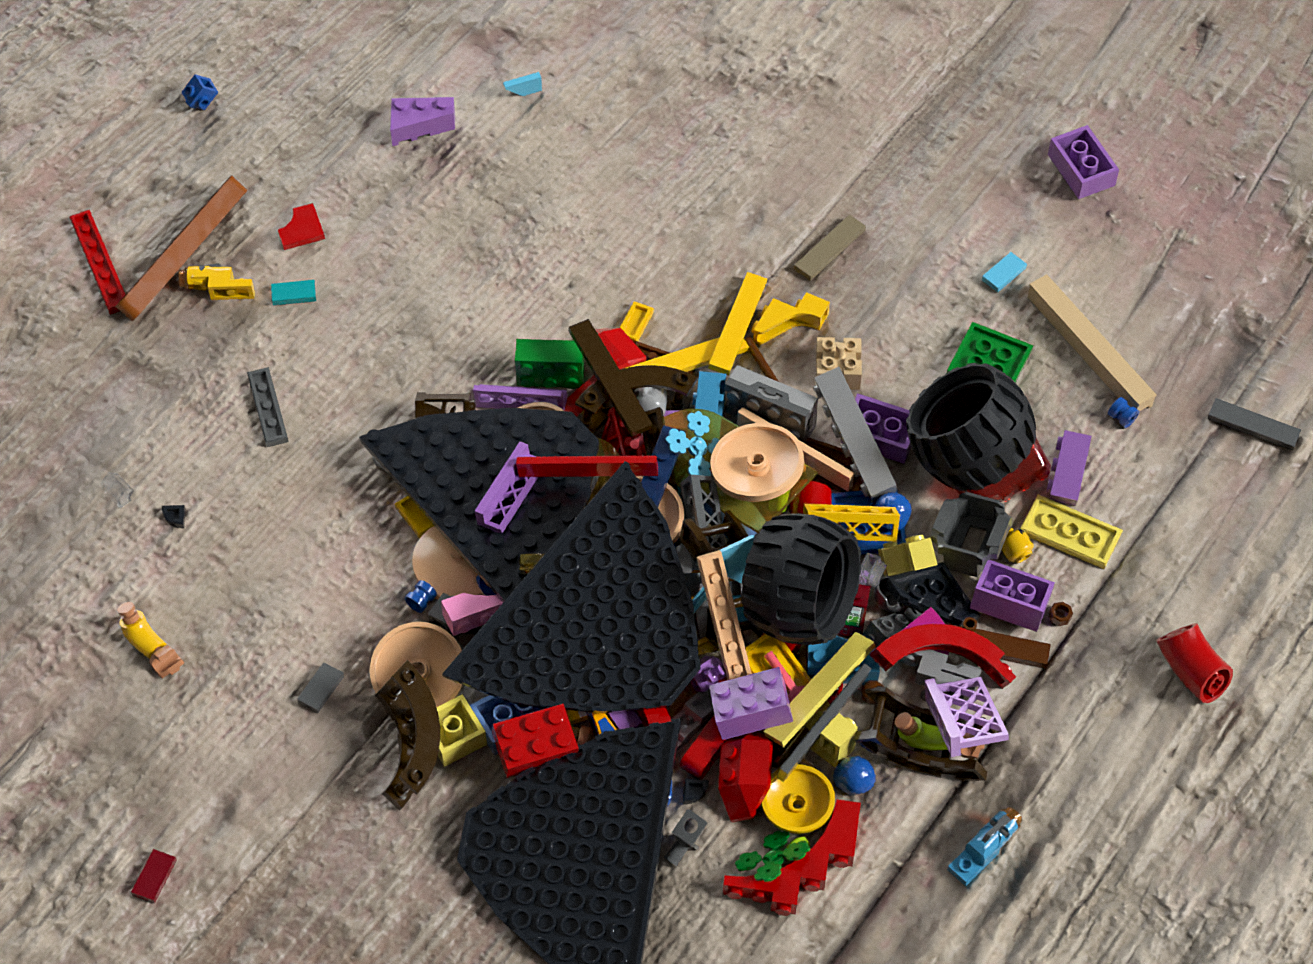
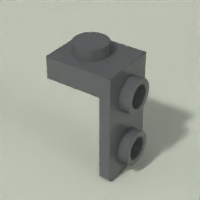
[862,612,910,649]

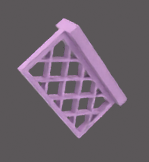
[925,677,1009,757]

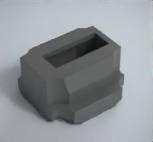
[930,492,1012,577]

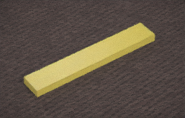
[764,632,875,747]

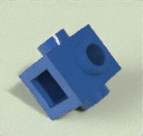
[181,74,218,110]

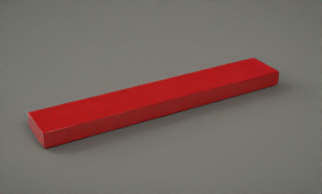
[69,209,126,315]
[516,456,658,477]

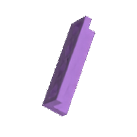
[473,384,568,410]
[475,442,538,534]

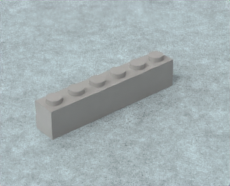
[813,367,897,502]

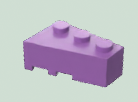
[390,97,455,147]
[1046,430,1092,506]

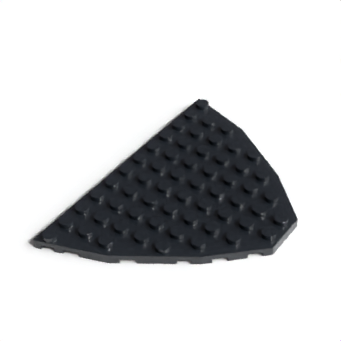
[359,408,599,602]
[442,461,701,713]
[457,719,681,964]

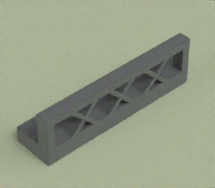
[680,474,726,570]

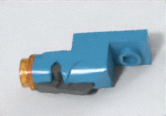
[947,807,1022,886]

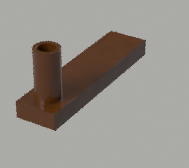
[957,617,1051,669]

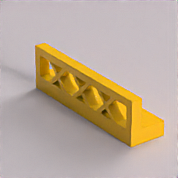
[803,504,900,542]

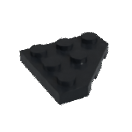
[885,562,980,626]

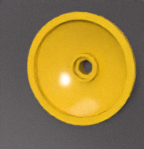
[761,764,835,834]

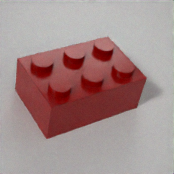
[492,704,579,778]

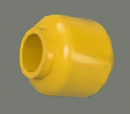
[1001,528,1034,563]

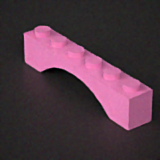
[441,593,503,636]

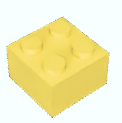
[436,694,487,767]

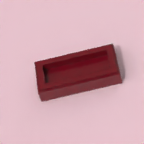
[131,849,177,904]

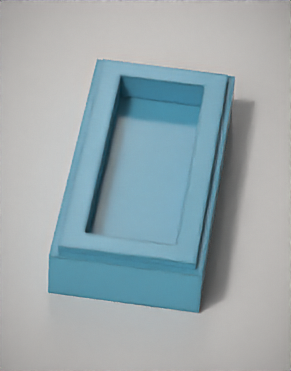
[982,252,1027,292]

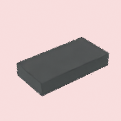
[297,662,344,713]

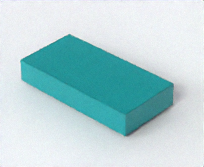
[271,280,316,306]

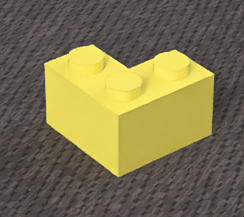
[878,534,938,576]
[804,710,858,768]

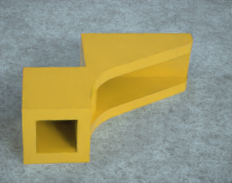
[751,292,830,345]

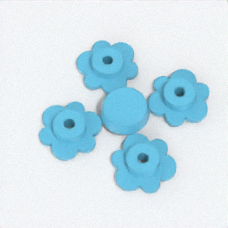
[666,411,720,476]

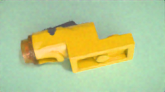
[179,263,255,300]

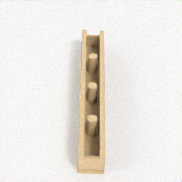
[1028,274,1157,411]

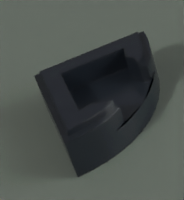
[162,505,186,529]
[683,779,709,805]

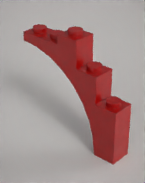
[723,799,861,916]

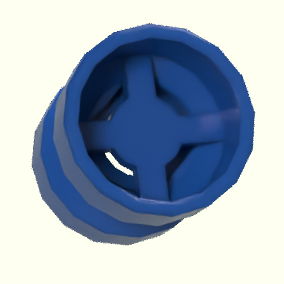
[1108,397,1140,428]
[404,580,437,613]

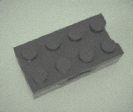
[724,365,818,443]

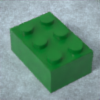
[515,339,584,389]

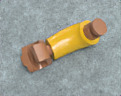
[117,602,184,679]

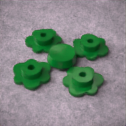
[735,831,810,882]

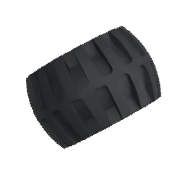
[906,363,1036,492]
[741,514,861,645]

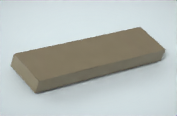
[794,215,866,281]

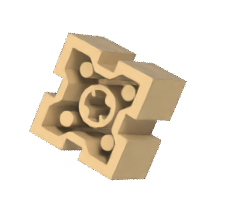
[816,337,862,390]

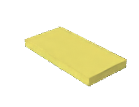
[1020,494,1123,569]

